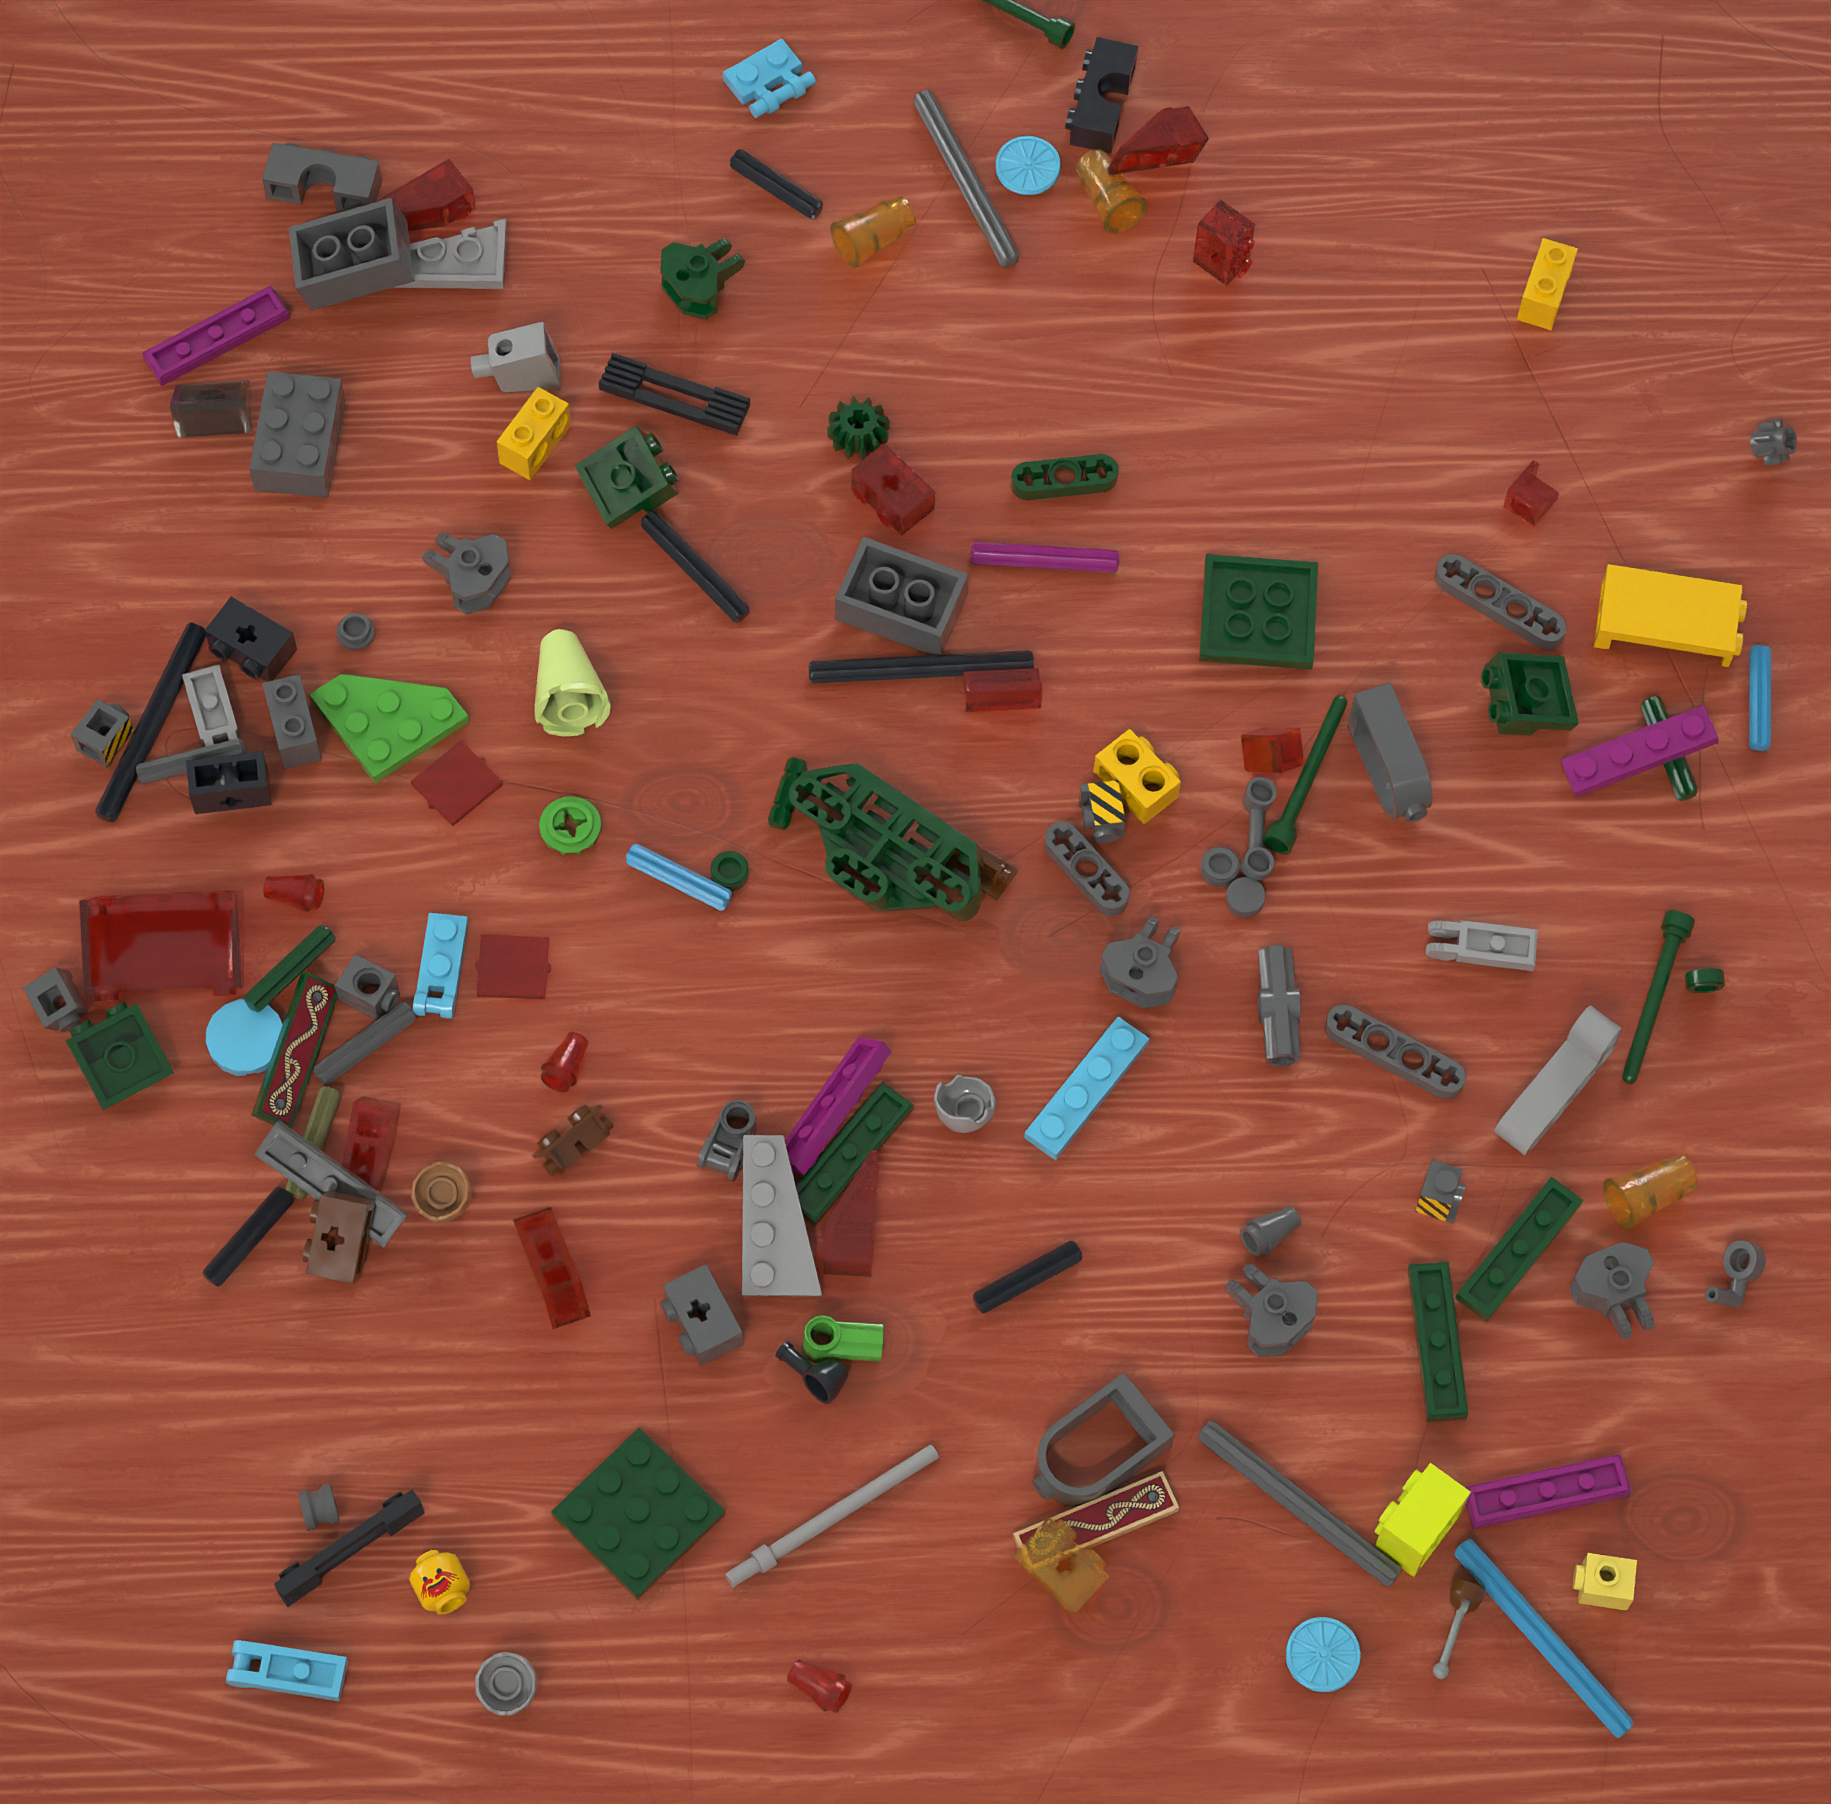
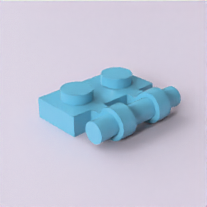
[723,38,816,118]

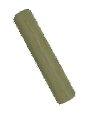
[286,1087,341,1199]

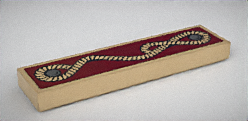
[1013,1471,1179,1574]

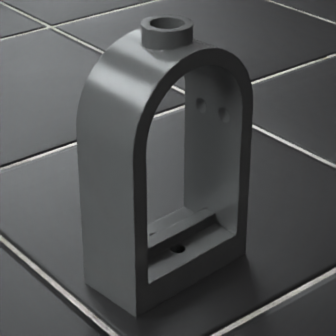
[1347,683,1433,822]
[1032,1373,1174,1507]

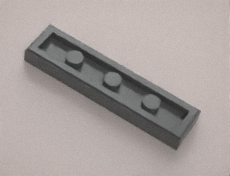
[254,1120,409,1248]

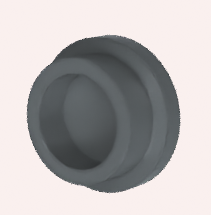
[336,613,375,650]

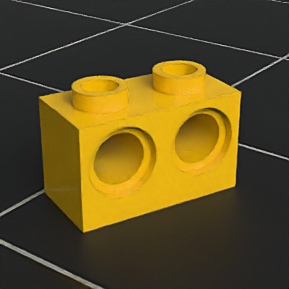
[1517,238,1578,331]
[497,387,571,481]
[1093,729,1181,824]

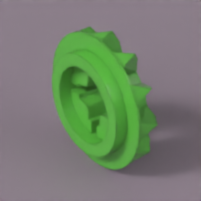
[539,796,601,855]

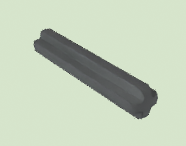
[136,739,247,784]
[313,1002,416,1086]

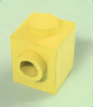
[1572,1553,1637,1611]

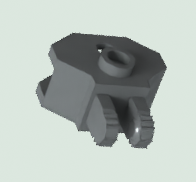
[421,532,511,615]
[1099,916,1181,1009]
[1569,1242,1655,1339]
[1225,1263,1318,1357]

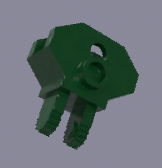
[660,238,746,320]

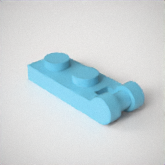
[413,913,469,1019]
[225,1640,348,1701]

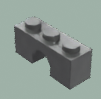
[262,143,382,212]

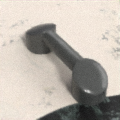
[1240,777,1277,880]

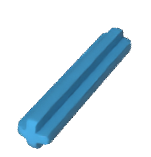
[1749,645,1771,751]
[626,844,732,911]

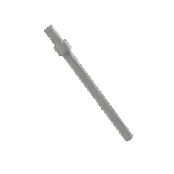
[725,1444,939,1588]

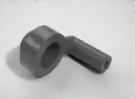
[1705,1240,1766,1308]

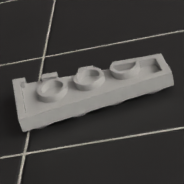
[742,1135,822,1297]

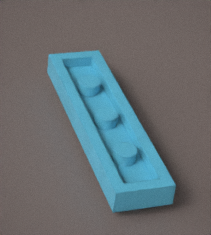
[1024,1016,1150,1161]

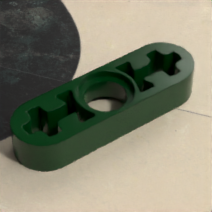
[1011,454,1118,500]

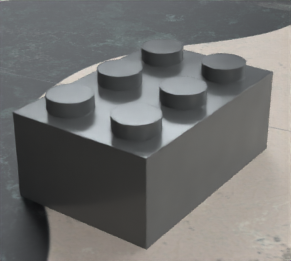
[289,198,415,310]
[249,371,346,498]
[835,537,968,655]

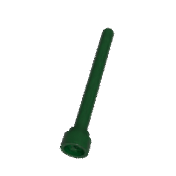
[983,0,1075,49]
[1263,695,1348,854]
[1622,910,1695,1084]

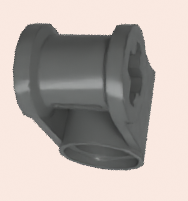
[697,1100,757,1182]

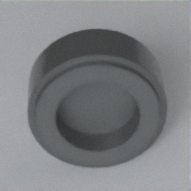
[1200,847,1240,887]
[1226,877,1265,918]

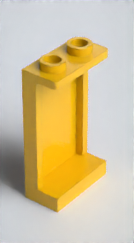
[1594,564,1747,667]

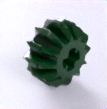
[827,396,890,461]

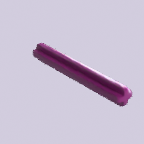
[971,542,1119,572]

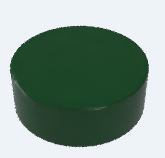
[710,851,749,892]
[1685,968,1725,993]

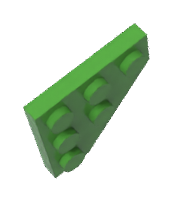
[309,674,469,784]

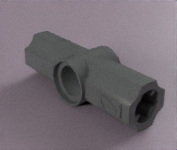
[1258,945,1301,1067]

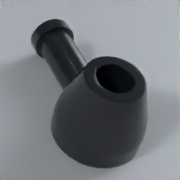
[775,1341,848,1404]

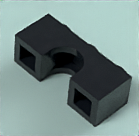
[1065,37,1138,154]

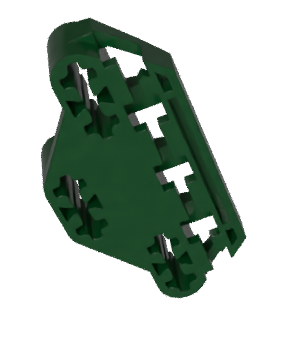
[789,763,984,921]

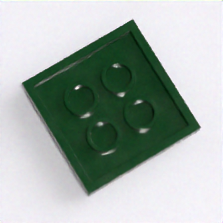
[1199,554,1318,670]
[551,1428,725,1600]

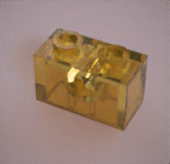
[1012,1518,1110,1613]

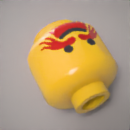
[409,1550,471,1615]

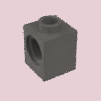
[335,954,400,1020]

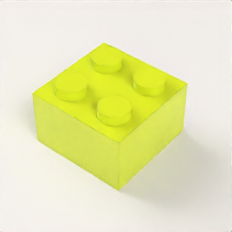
[1374,1463,1471,1577]

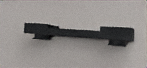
[599,353,750,436]
[274,1490,425,1607]

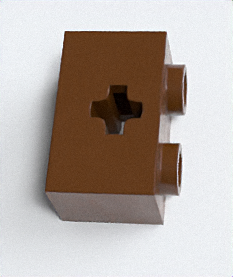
[303,1191,375,1284]

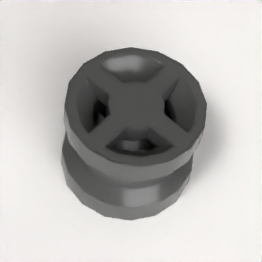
[298,1483,340,1531]

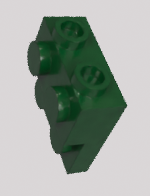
[575,426,679,529]
[1481,652,1579,736]
[65,1001,174,1110]

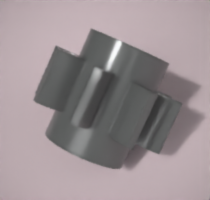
[1750,418,1797,466]

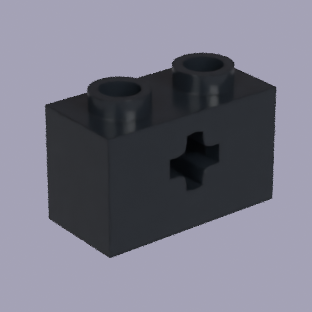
[204,596,297,682]
[186,751,272,814]

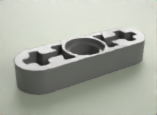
[1044,822,1129,916]

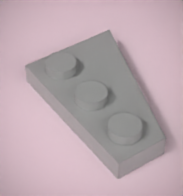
[396,218,507,289]

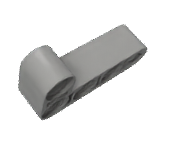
[1494,1005,1623,1156]

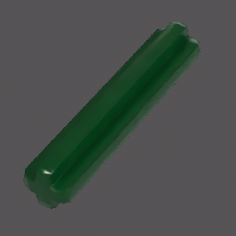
[1641,696,1698,801]
[244,925,336,1012]

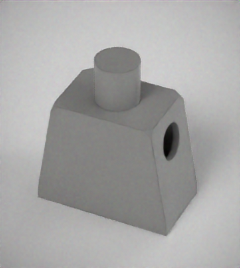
[471,322,561,392]

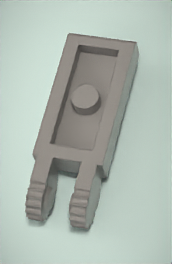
[182,664,240,747]
[1426,920,1538,971]

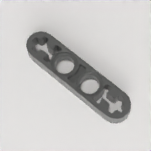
[1435,554,1566,650]
[1325,1005,1466,1099]

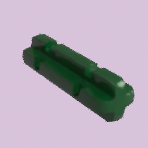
[768,757,807,830]

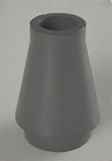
[1240,1206,1301,1257]

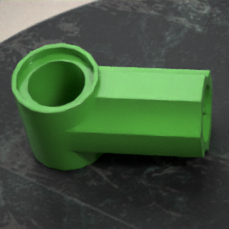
[802,1315,883,1363]

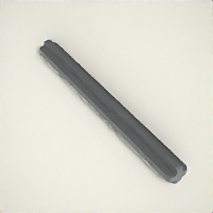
[914,90,1019,268]
[1198,1421,1401,1587]

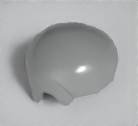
[933,1074,996,1133]
[475,1652,538,1716]

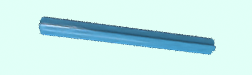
[1454,1539,1634,1738]

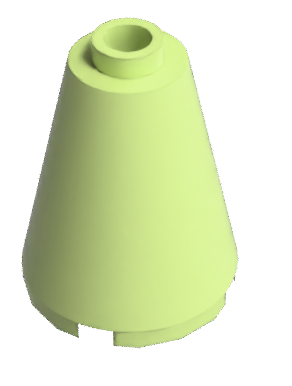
[534,629,611,737]

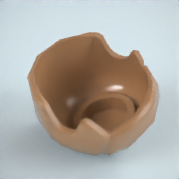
[411,1161,472,1222]

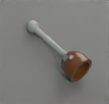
[1433,1579,1485,1679]

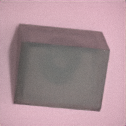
[170,380,252,438]

